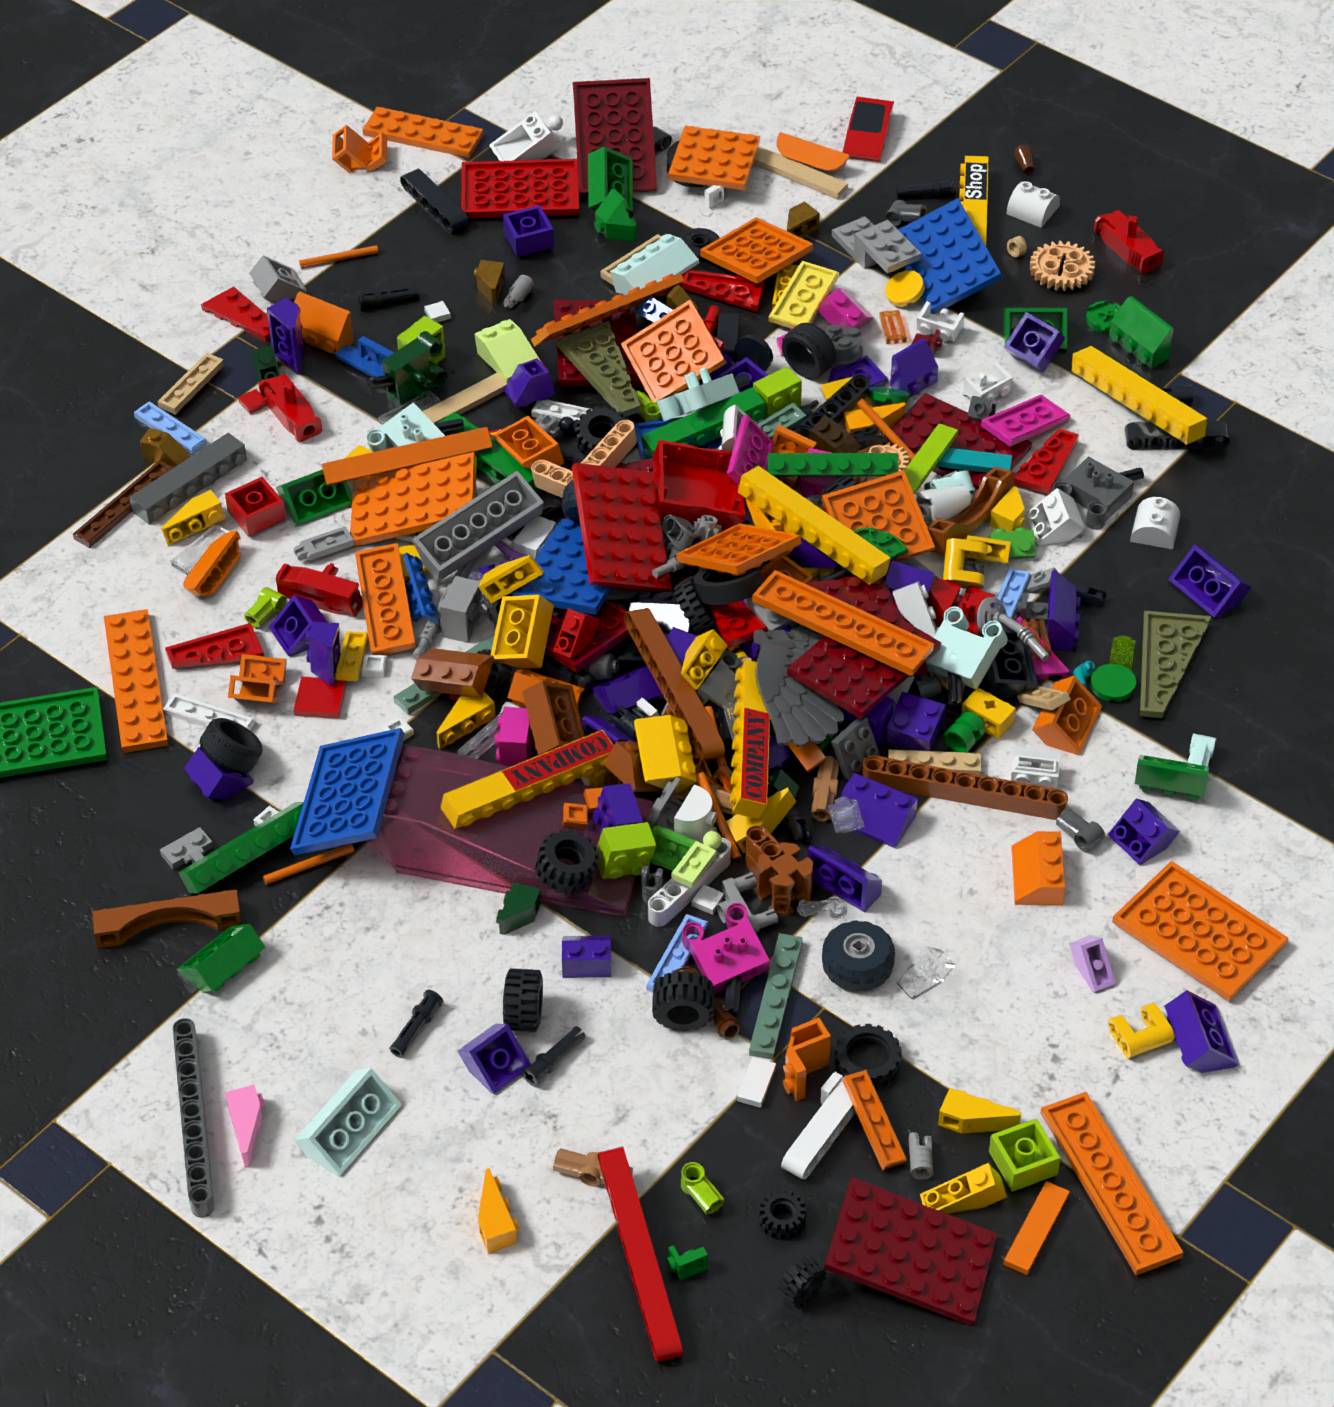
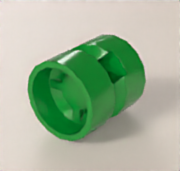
[944,711,986,753]

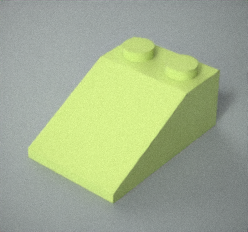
[475,319,542,382]

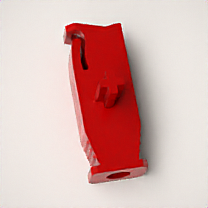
[1094,210,1164,274]
[258,373,323,442]
[276,563,363,617]
[954,586,995,636]

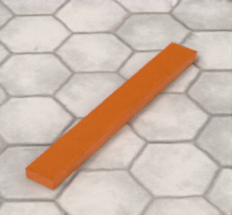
[321,427,492,486]

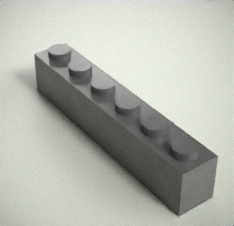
[130,432,247,524]

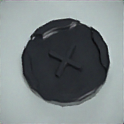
[734,334,773,372]

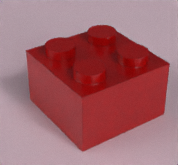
[225,476,286,537]

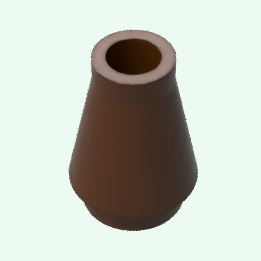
[1014,145,1035,174]
[712,1004,740,1039]

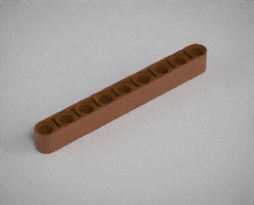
[624,608,725,761]
[862,756,1068,820]

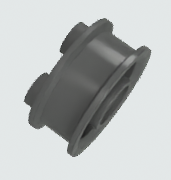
[824,324,863,366]

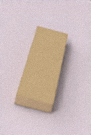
[1017,686,1071,710]

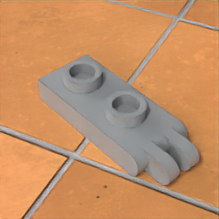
[293,526,354,561]

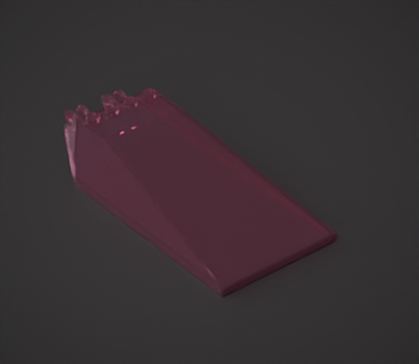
[367,744,655,917]

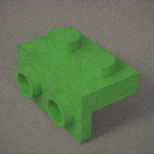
[988,527,1036,559]
[651,825,698,872]

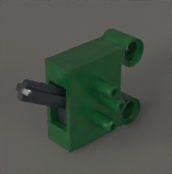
[366,331,447,410]

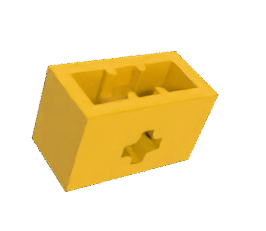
[961,688,1016,739]

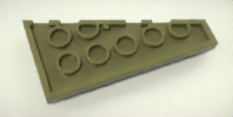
[556,321,640,417]
[1140,611,1211,718]

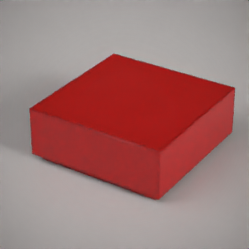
[238,389,267,414]

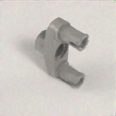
[717,872,778,933]

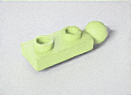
[672,831,722,889]

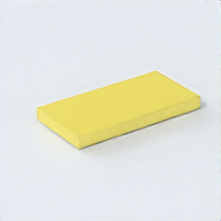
[769,261,839,329]

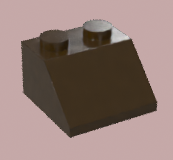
[809,415,861,453]

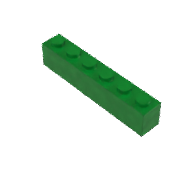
[641,387,766,459]
[438,412,541,493]
[768,453,899,477]
[178,802,304,893]

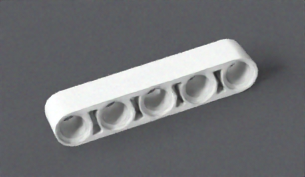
[648,838,731,927]
[781,1078,856,1180]

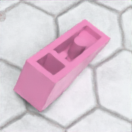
[225,1085,265,1167]

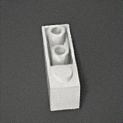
[892,581,939,638]

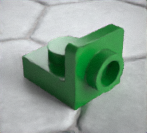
[666,1245,708,1280]

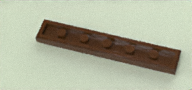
[73,460,173,548]

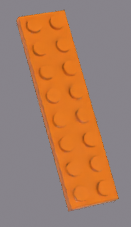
[531,274,684,347]
[752,570,934,676]
[104,609,169,753]
[1040,1092,1183,1275]

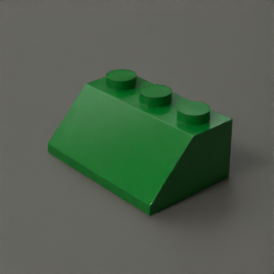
[588,146,633,213]
[1109,296,1174,369]
[1003,308,1067,349]
[276,469,353,526]
[1134,754,1210,799]
[177,924,266,993]

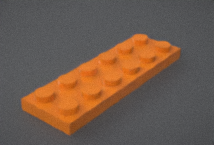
[362,107,483,158]
[355,543,416,655]

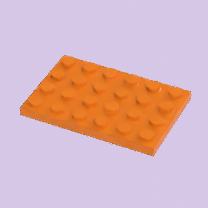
[350,452,477,547]
[1112,861,1288,1001]

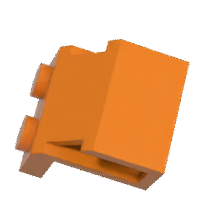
[332,124,387,173]
[767,425,817,491]
[228,654,287,703]
[783,1018,831,1102]

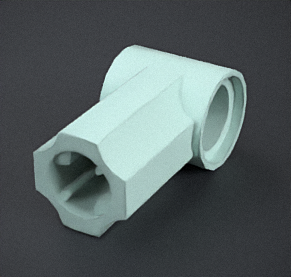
[930,471,975,495]
[1187,733,1216,766]

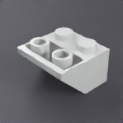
[1026,488,1085,546]

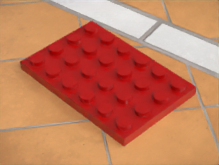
[461,159,579,219]
[571,463,672,592]

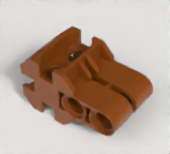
[746,825,813,916]

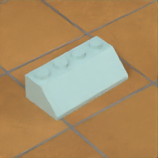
[610,234,700,295]
[294,1068,402,1176]

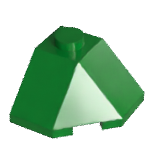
[594,189,637,242]

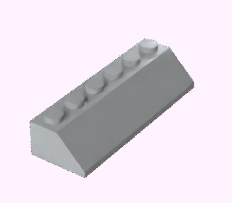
[412,471,544,582]

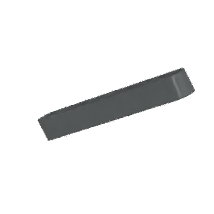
[173,1018,214,1218]

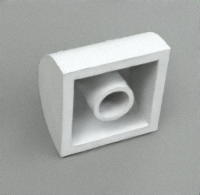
[1006,182,1060,227]
[719,405,761,452]
[1130,497,1180,549]
[674,785,717,844]

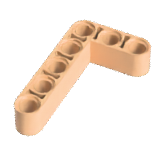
[531,420,637,498]

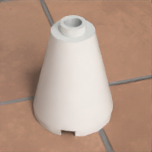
[914,486,972,527]

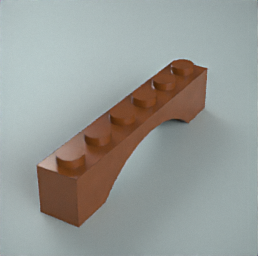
[927,467,1014,555]
[92,890,242,948]

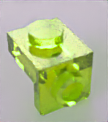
[1109,636,1136,669]

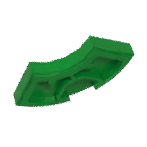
[853,528,908,561]

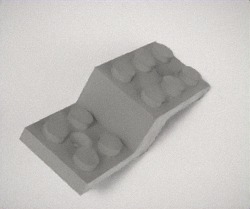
[832,216,921,273]

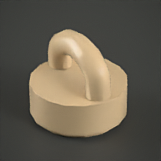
[1007,236,1027,258]

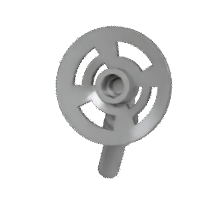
[977,597,1050,661]

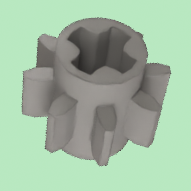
[535,414,560,439]
[694,515,722,541]

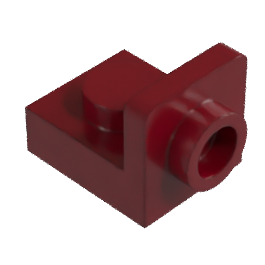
[911,329,943,356]

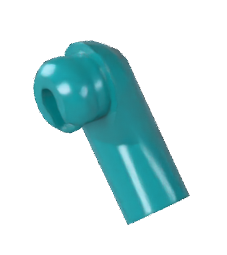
[1073,661,1095,688]

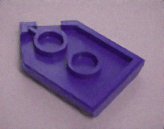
[828,355,889,388]

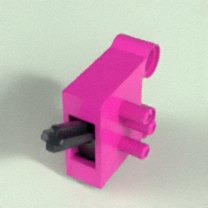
[682,903,770,1014]

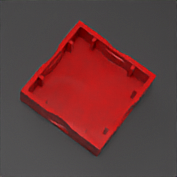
[653,440,745,531]

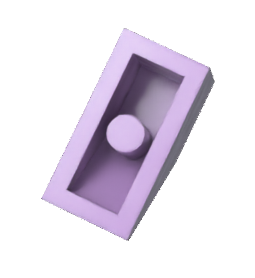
[1069,935,1116,992]

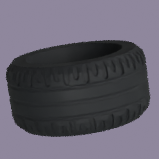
[782,323,836,379]
[199,718,263,774]

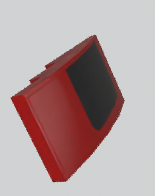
[843,97,894,162]

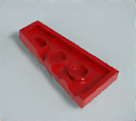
[682,270,765,312]
[201,286,271,342]
[1013,428,1079,495]
[707,601,767,648]
[165,623,264,669]

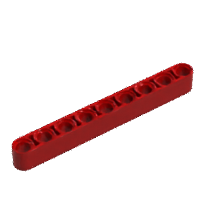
[598,1146,683,1362]

